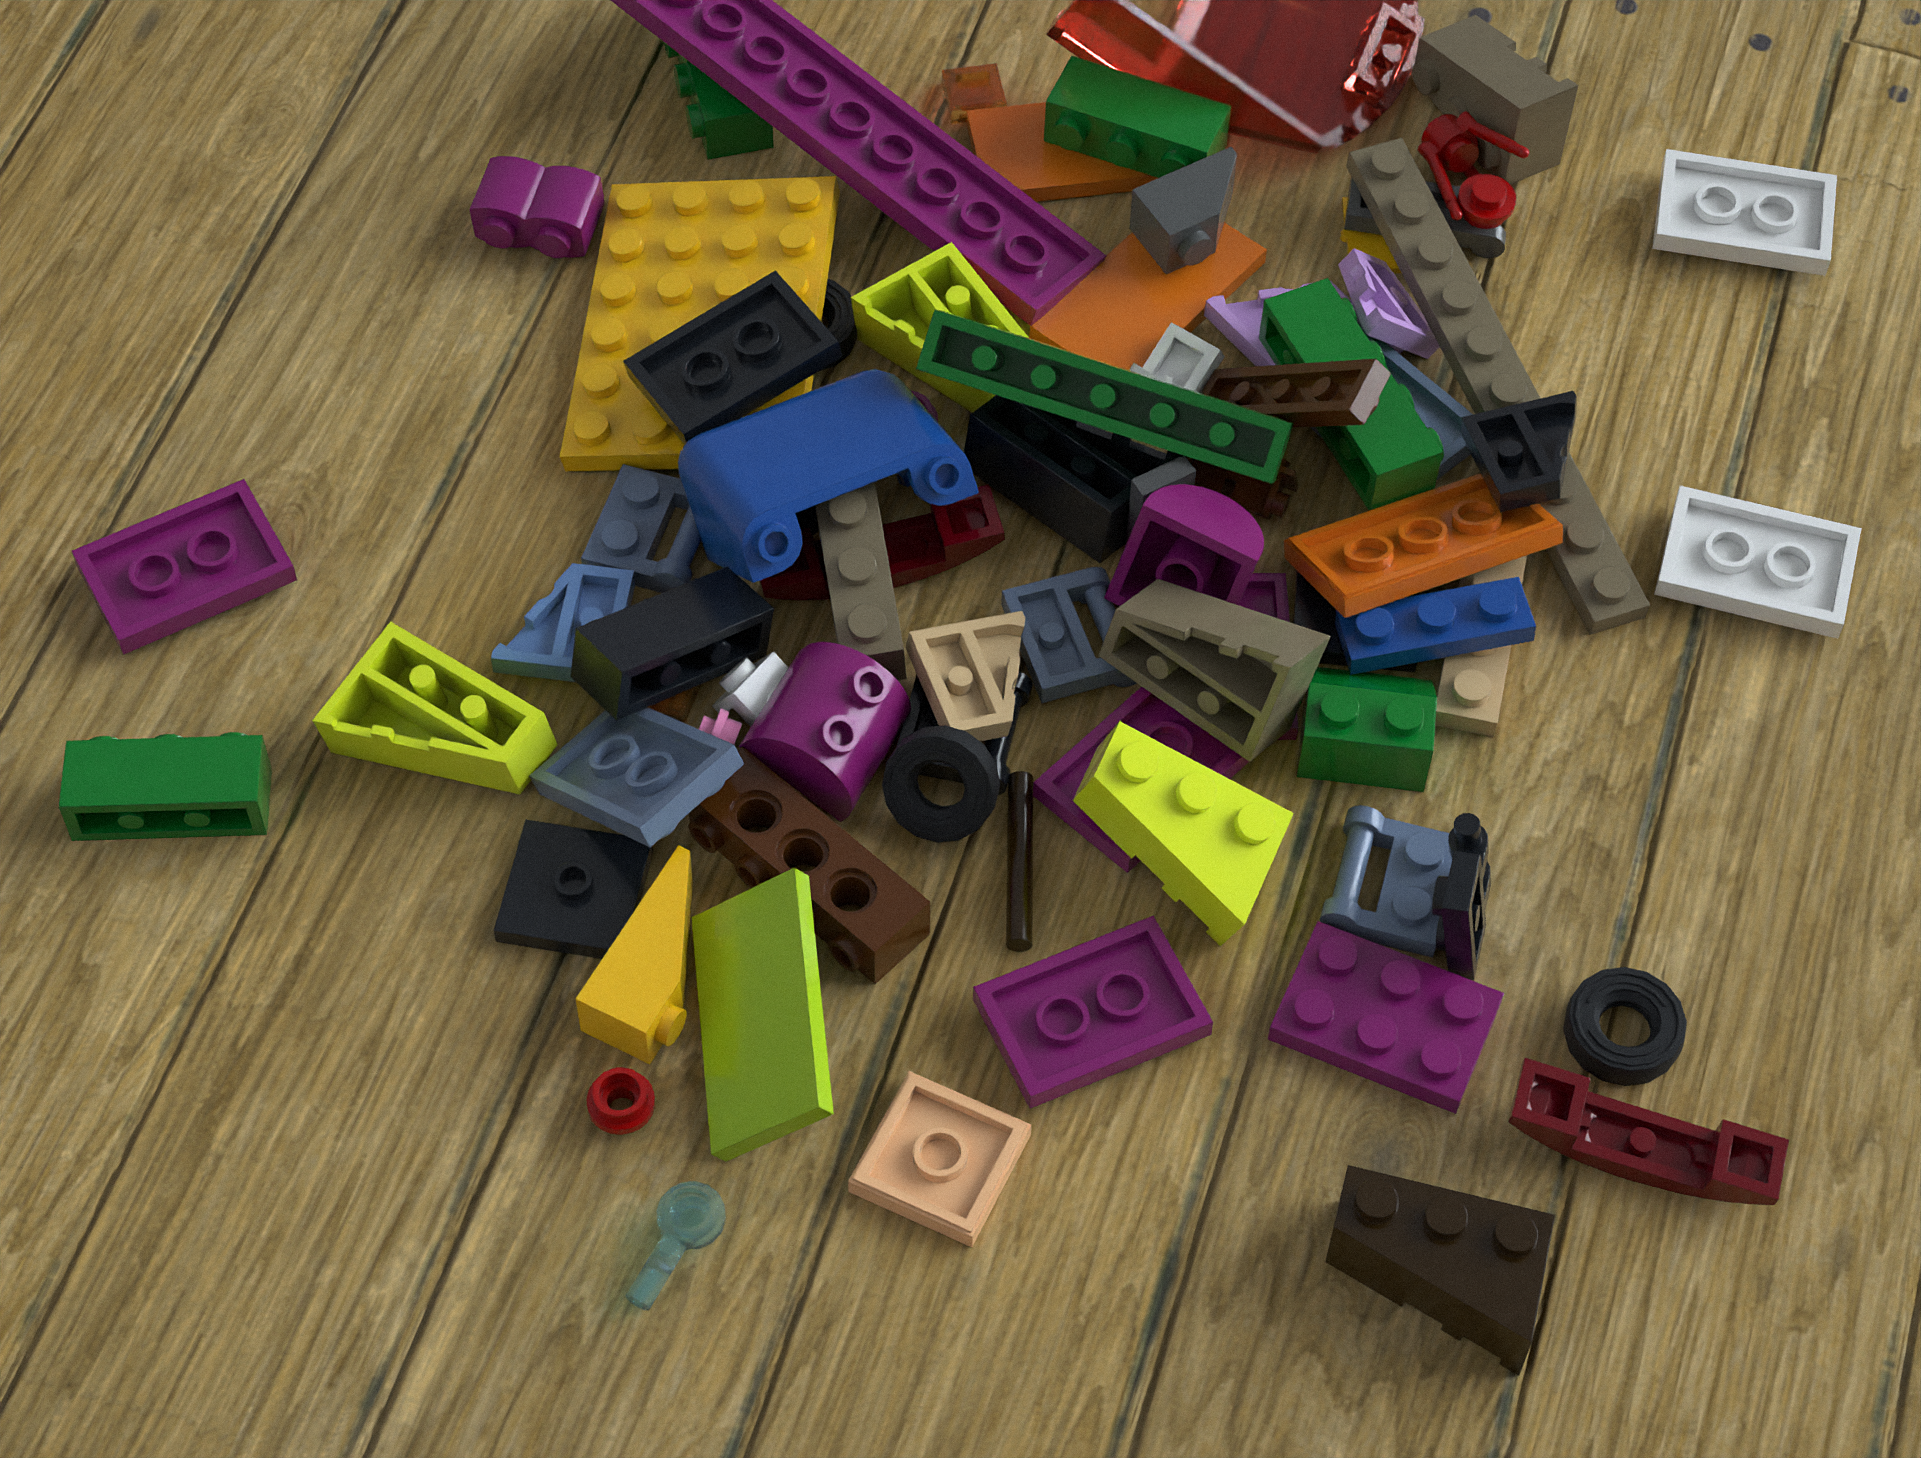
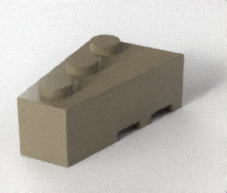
[1098,579,1331,762]

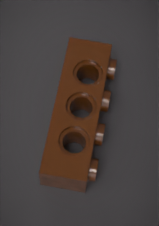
[688,746,930,984]

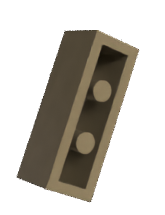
[815,482,907,680]

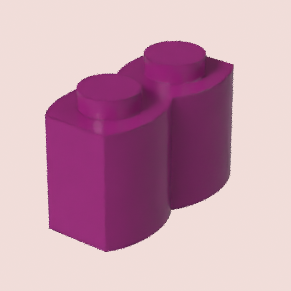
[469,156,605,258]

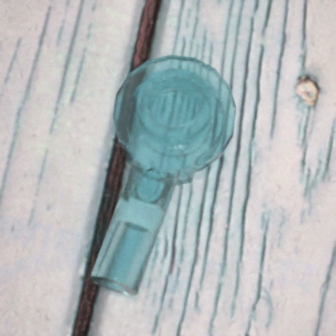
[625,1181,726,1311]

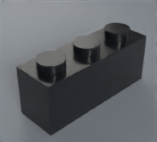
[570,566,774,721]

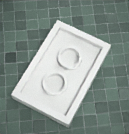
[1652,149,1837,276]
[1654,486,1862,639]

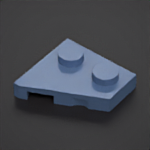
[491,563,635,682]

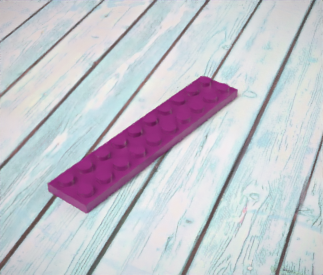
[610,0,1106,326]

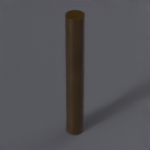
[1006,771,1034,952]

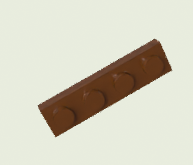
[1202,359,1391,428]

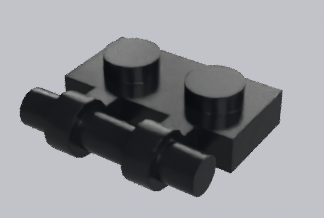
[1432,813,1491,981]

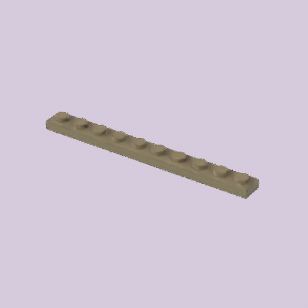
[1346,138,1650,635]

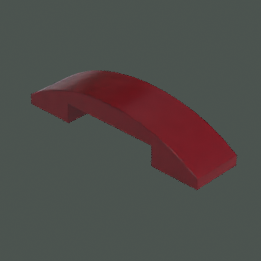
[760,484,1005,600]
[1508,1058,1789,1205]

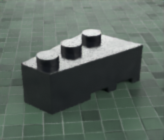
[964,395,1187,563]

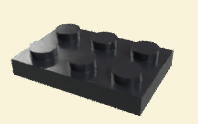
[623,270,843,445]

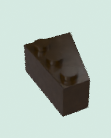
[1325,1165,1555,1375]

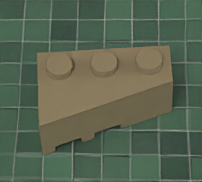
[1412,15,1579,185]

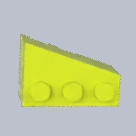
[851,242,1029,412]
[312,621,558,795]
[1073,721,1294,946]

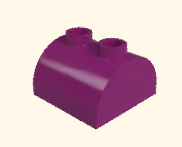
[1104,484,1264,606]
[739,642,911,822]

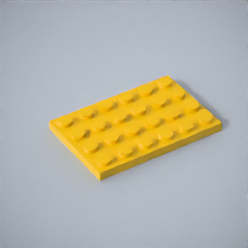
[560,176,840,472]

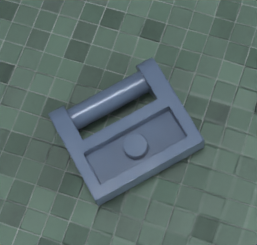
[581,464,701,593]
[1001,567,1137,703]
[1319,805,1452,958]

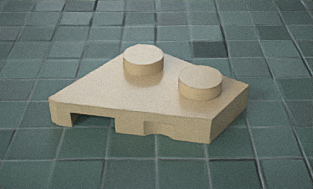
[905,611,1025,741]

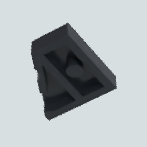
[1461,391,1577,513]

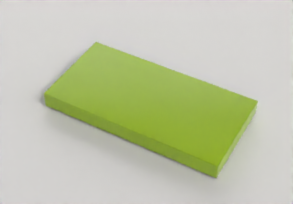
[691,868,834,1162]

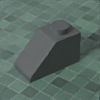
[1129,147,1237,274]

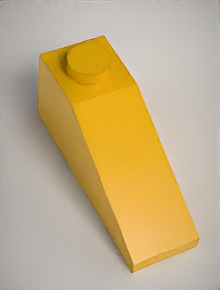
[576,845,693,1065]

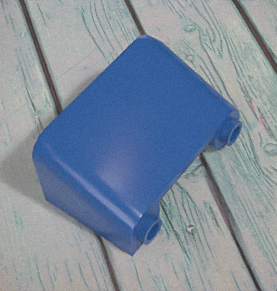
[678,369,979,583]

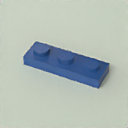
[1335,577,1536,675]

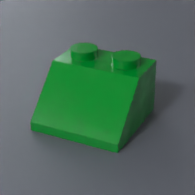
[1297,667,1437,792]

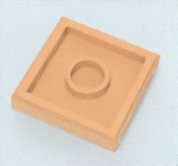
[848,1071,1031,1247]

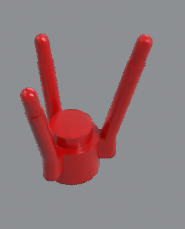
[1417,111,1530,221]

